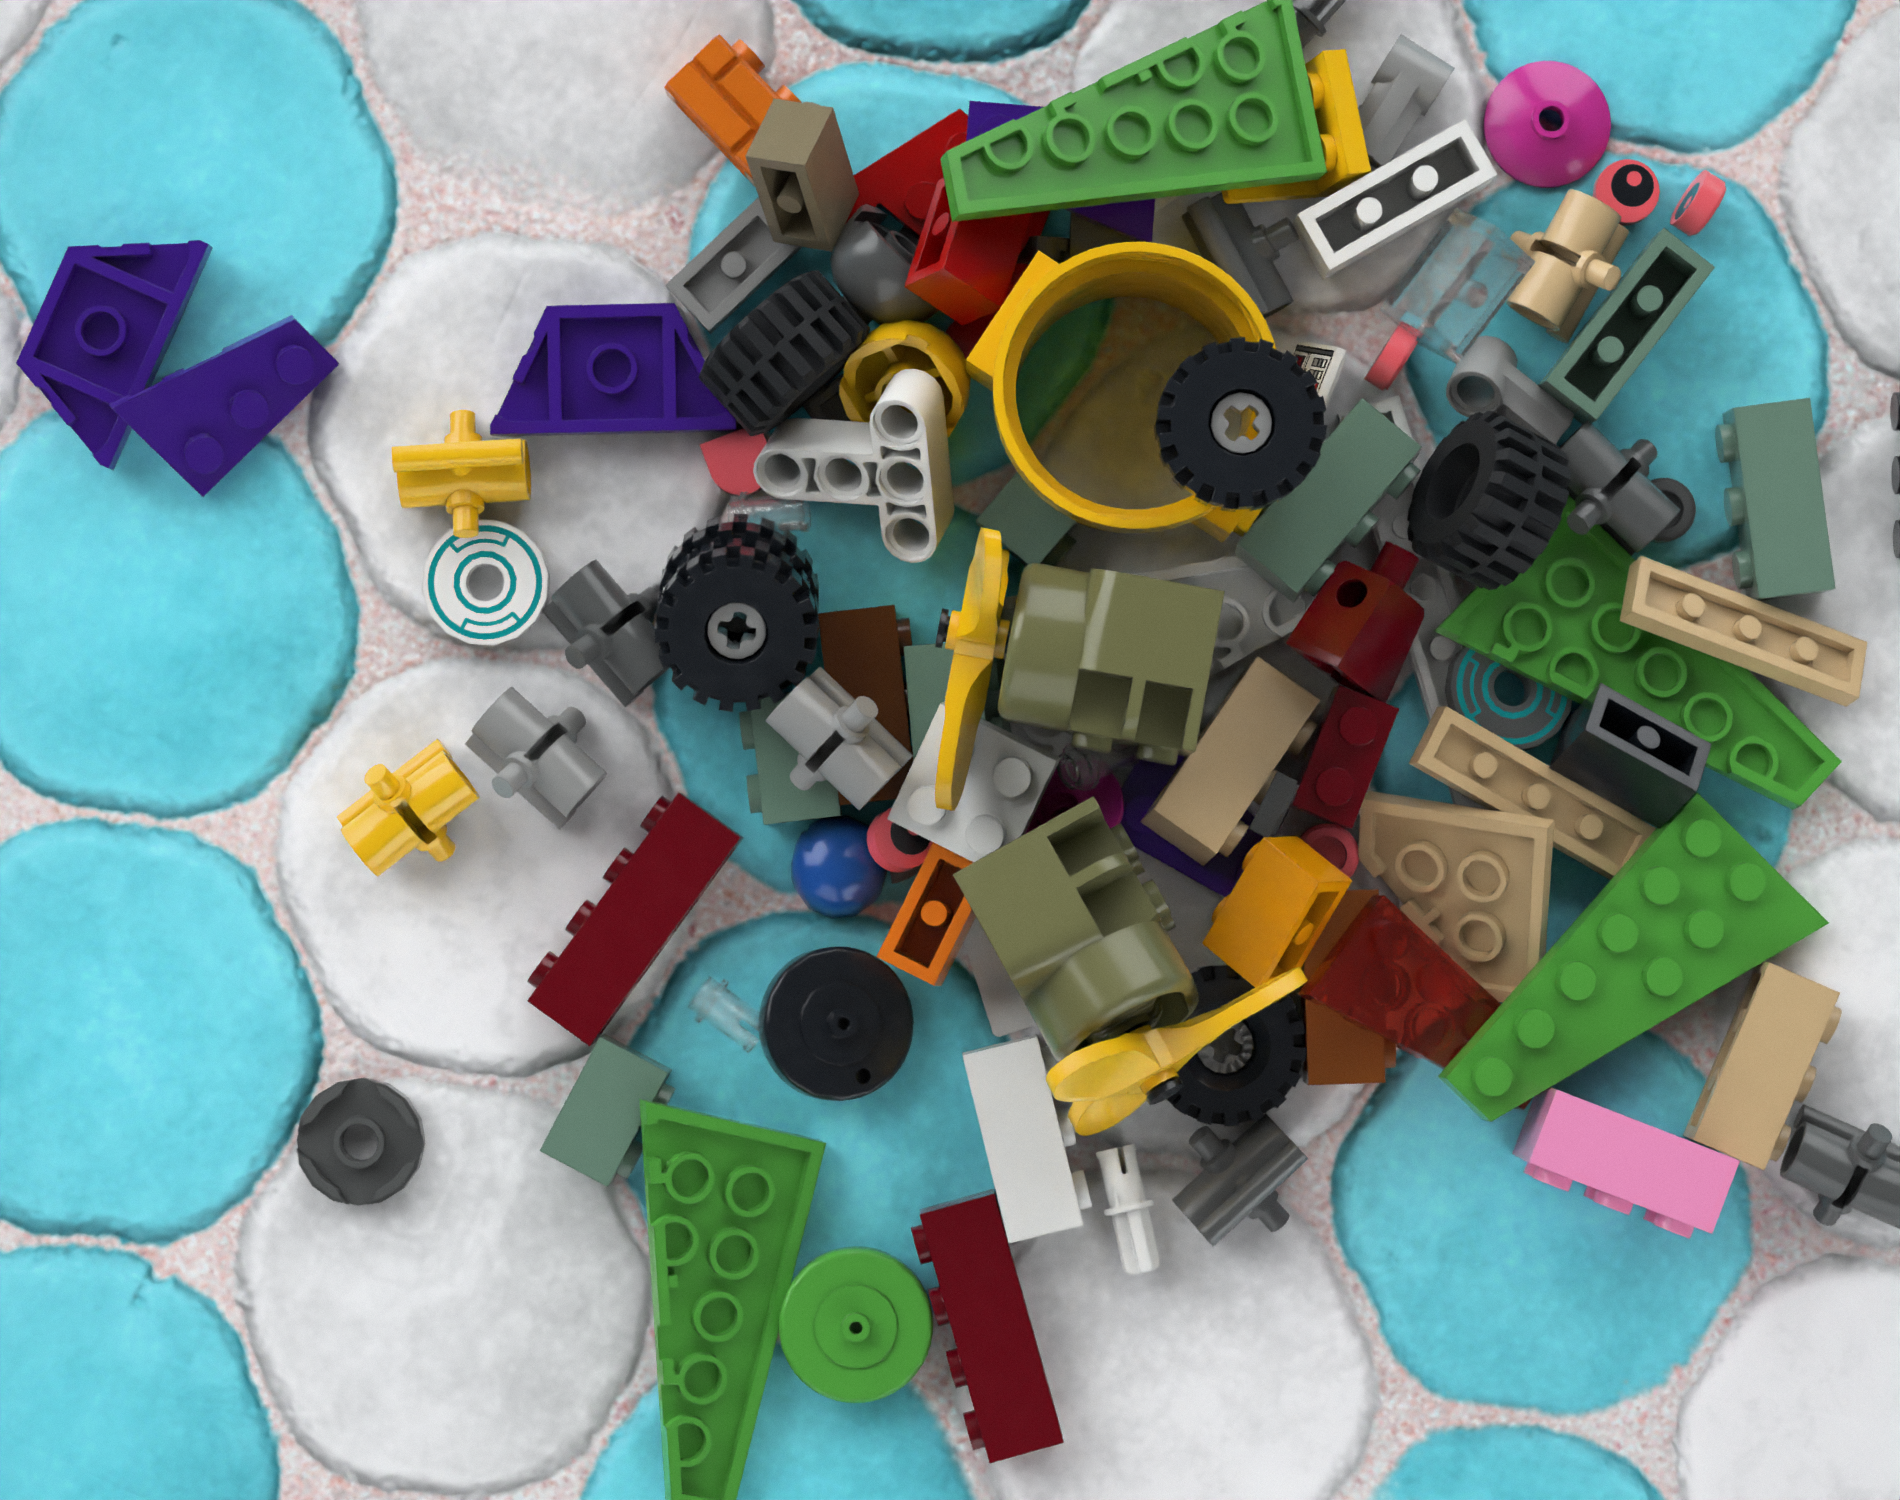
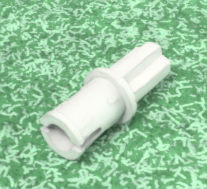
[1096,1144,1160,1274]

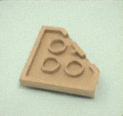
[1358,791,1554,1002]

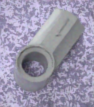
[1358,34,1455,168]
[1446,335,1574,445]

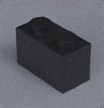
[1549,683,1712,829]

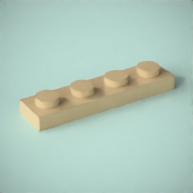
[1620,556,1867,707]
[1409,706,1656,880]

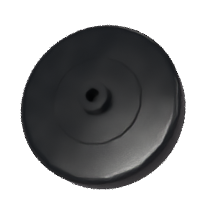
[758,947,914,1101]

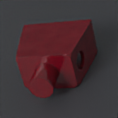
[1286,541,1424,703]

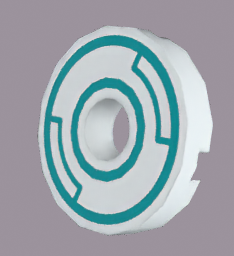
[422,519,550,646]

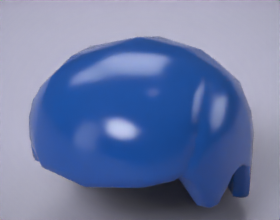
[791,815,887,919]

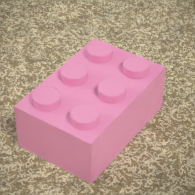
[1512,1087,1740,1239]

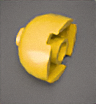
[839,320,971,437]

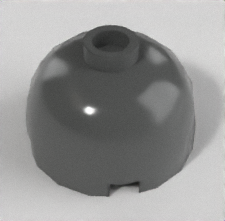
[830,204,939,325]

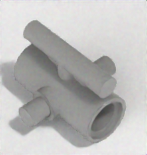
[765,666,913,811]
[465,687,607,830]

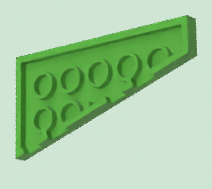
[940,0,1327,222]
[1434,495,1842,810]
[1438,793,1829,1122]
[639,1099,826,1500]

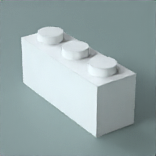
[1292,119,1498,280]
[962,1034,1092,1243]

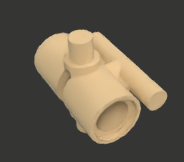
[1506,189,1629,343]

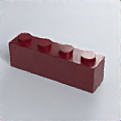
[527,792,744,1046]
[911,1189,1064,1464]

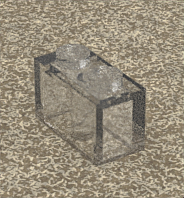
[1379,208,1535,365]

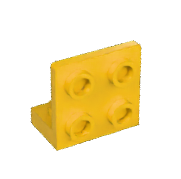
[1221,49,1371,204]

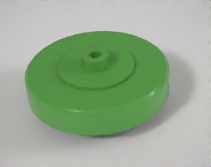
[779,1246,933,1403]

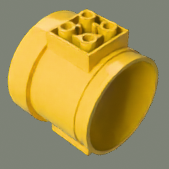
[966,242,1276,543]

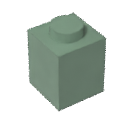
[976,472,1077,567]

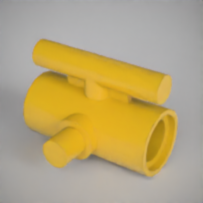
[392,410,531,538]
[337,738,480,876]

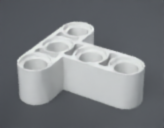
[753,368,954,563]

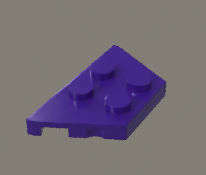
[16,240,213,470]
[490,303,737,437]

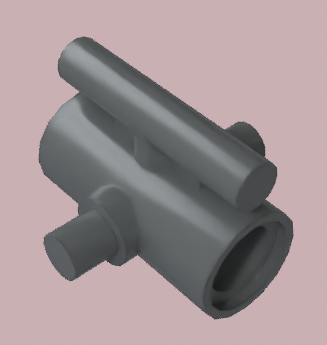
[1181,192,1299,319]
[1560,420,1680,556]
[542,560,670,707]
[1780,1104,1900,1229]
[1172,1113,1308,1247]

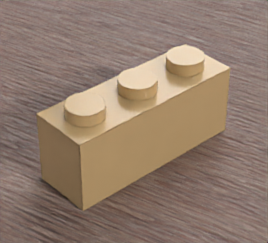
[1141,656,1320,866]
[1683,961,1842,1170]

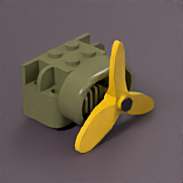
[935,528,1225,811]
[953,796,1308,1136]

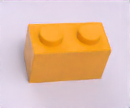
[1202,836,1352,988]

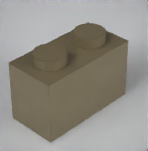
[745,98,859,252]

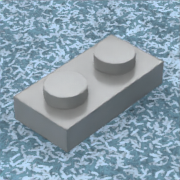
[666,198,802,334]

